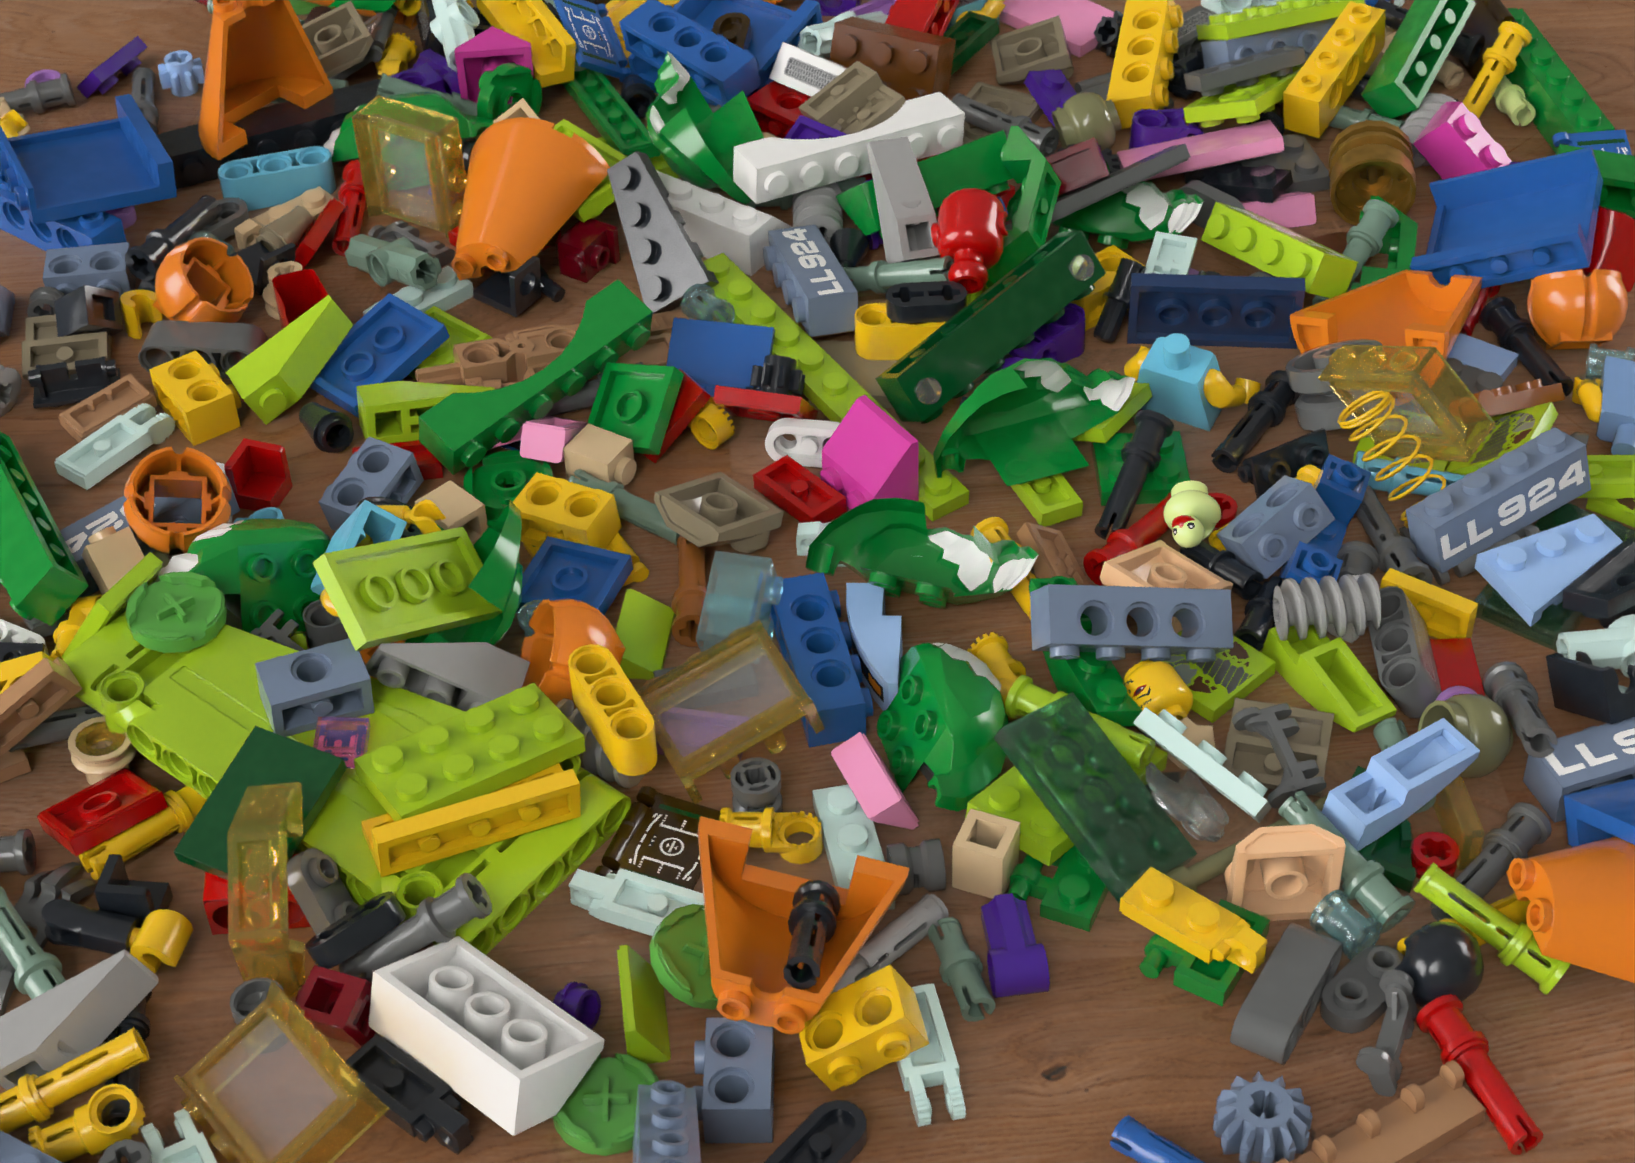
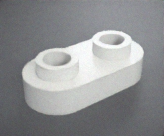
[765,418,840,468]

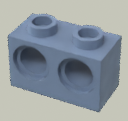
[43,242,136,307]
[319,436,424,531]
[1216,475,1335,579]
[693,1017,775,1143]

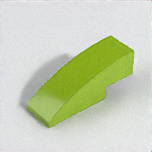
[1262,625,1397,733]

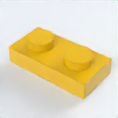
[1380,568,1478,639]

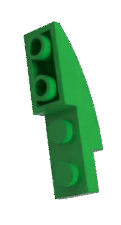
[1028,576,1142,726]

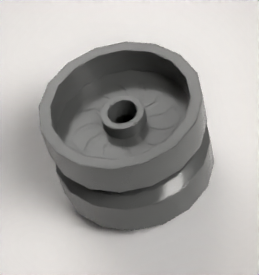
[1285,339,1394,431]

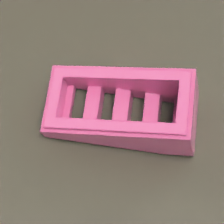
[520,416,587,463]

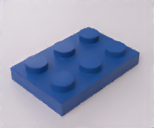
[310,293,450,418]

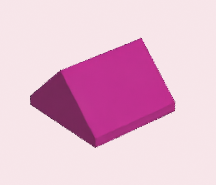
[455,26,534,104]

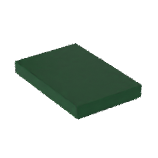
[174,726,347,896]

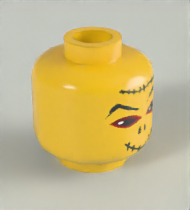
[1123,660,1193,721]

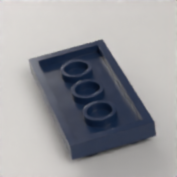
[1127,273,1305,349]

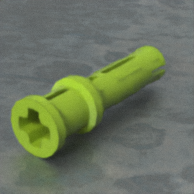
[1004,675,1155,769]
[1413,863,1571,995]

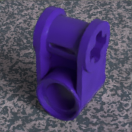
[1129,108,1204,149]
[1009,303,1085,363]

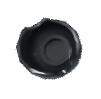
[1395,921,1484,1008]

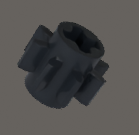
[1094,10,1124,59]
[750,355,805,396]

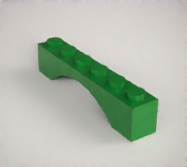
[419,279,653,475]

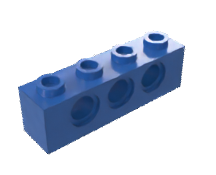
[619,0,761,106]
[0,174,127,251]
[768,572,873,747]

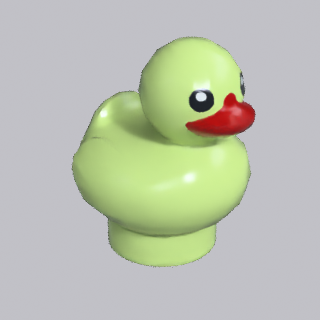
[1164,480,1221,548]

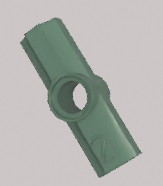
[344,234,442,291]

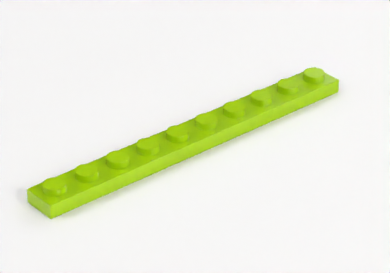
[702,253,969,522]

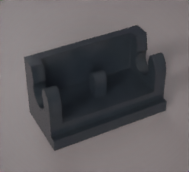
[1546,651,1635,724]

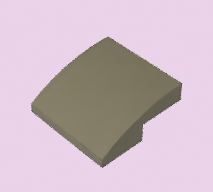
[798,61,906,135]
[22,314,113,380]
[1222,698,1334,797]

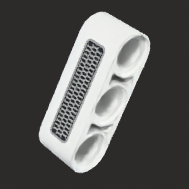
[769,42,847,97]

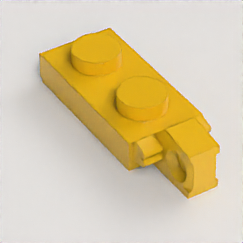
[1119,867,1267,974]

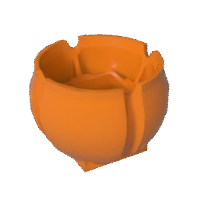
[152,237,254,323]
[1526,269,1628,350]
[124,446,232,554]
[520,599,625,709]

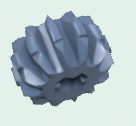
[1213,1070,1312,1163]

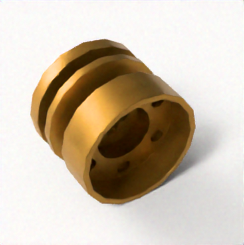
[1328,120,1417,226]

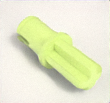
[1493,75,1536,126]

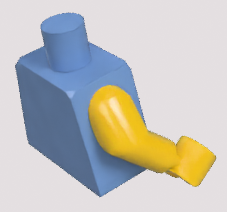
[1572,355,1635,455]

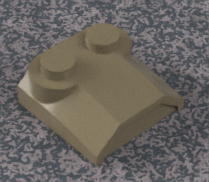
[302,1,374,78]
[989,16,1074,86]
[654,472,784,553]

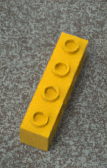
[1106,0,1183,129]
[1283,1,1385,138]

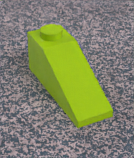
[226,295,353,425]
[356,381,495,444]

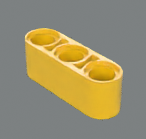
[855,303,968,360]
[568,644,658,776]

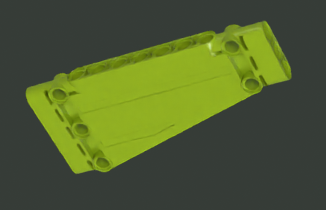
[63,611,631,955]

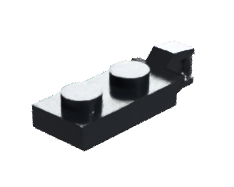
[1183,163,1293,203]
[335,1034,474,1155]

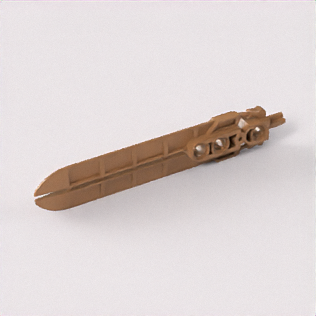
[415,290,886,389]

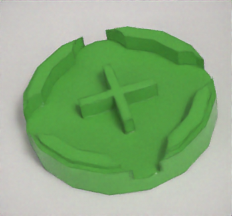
[126,572,227,653]
[649,904,718,1010]
[553,1053,659,1156]

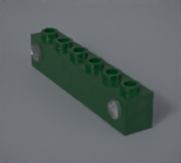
[875,230,1106,424]

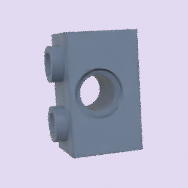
[255,638,374,737]

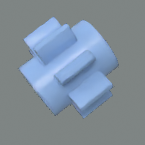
[158,50,205,97]

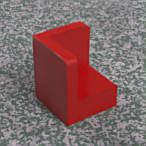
[224,438,293,511]

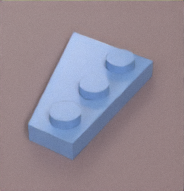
[1474,514,1623,627]

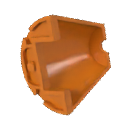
[198,0,333,161]
[451,117,610,280]
[1290,269,1482,405]
[698,816,910,1034]
[1506,836,1635,983]

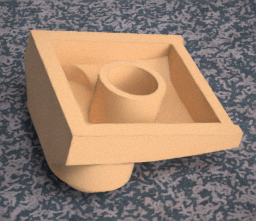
[1100,540,1233,633]
[1224,824,1346,921]

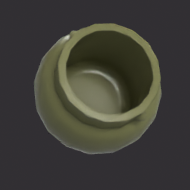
[1052,92,1122,151]
[1418,694,1513,778]

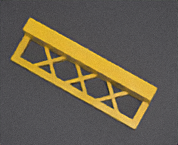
[476,0,576,88]
[361,763,581,877]

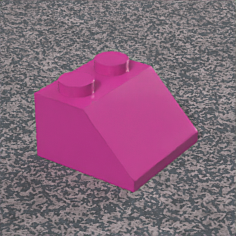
[1413,102,1512,180]
[820,395,919,510]

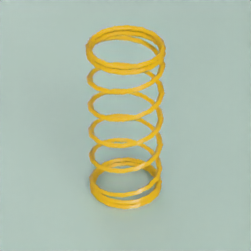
[1337,389,1446,529]

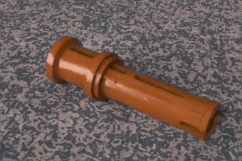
[672,535,714,647]

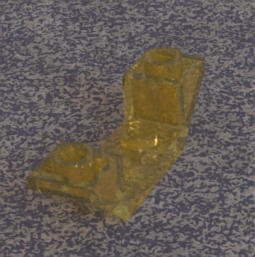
[227,782,305,998]

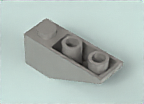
[867,137,940,264]
[365,642,530,711]
[0,949,158,1090]

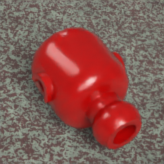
[931,188,1008,294]

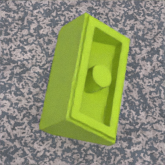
[616,589,676,680]
[617,945,671,1064]

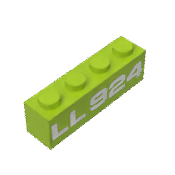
[1201,202,1358,298]

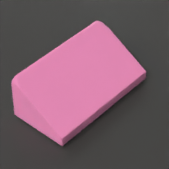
[1239,191,1317,228]
[831,732,919,830]

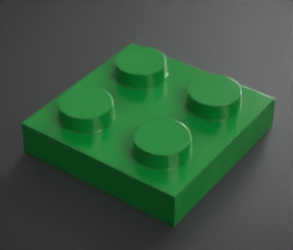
[587,362,684,455]
[1091,431,1190,506]

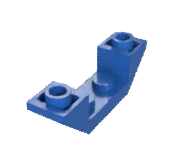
[1279,454,1371,585]

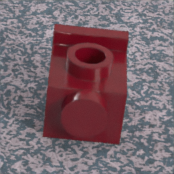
[557,219,620,283]
[290,965,376,1049]

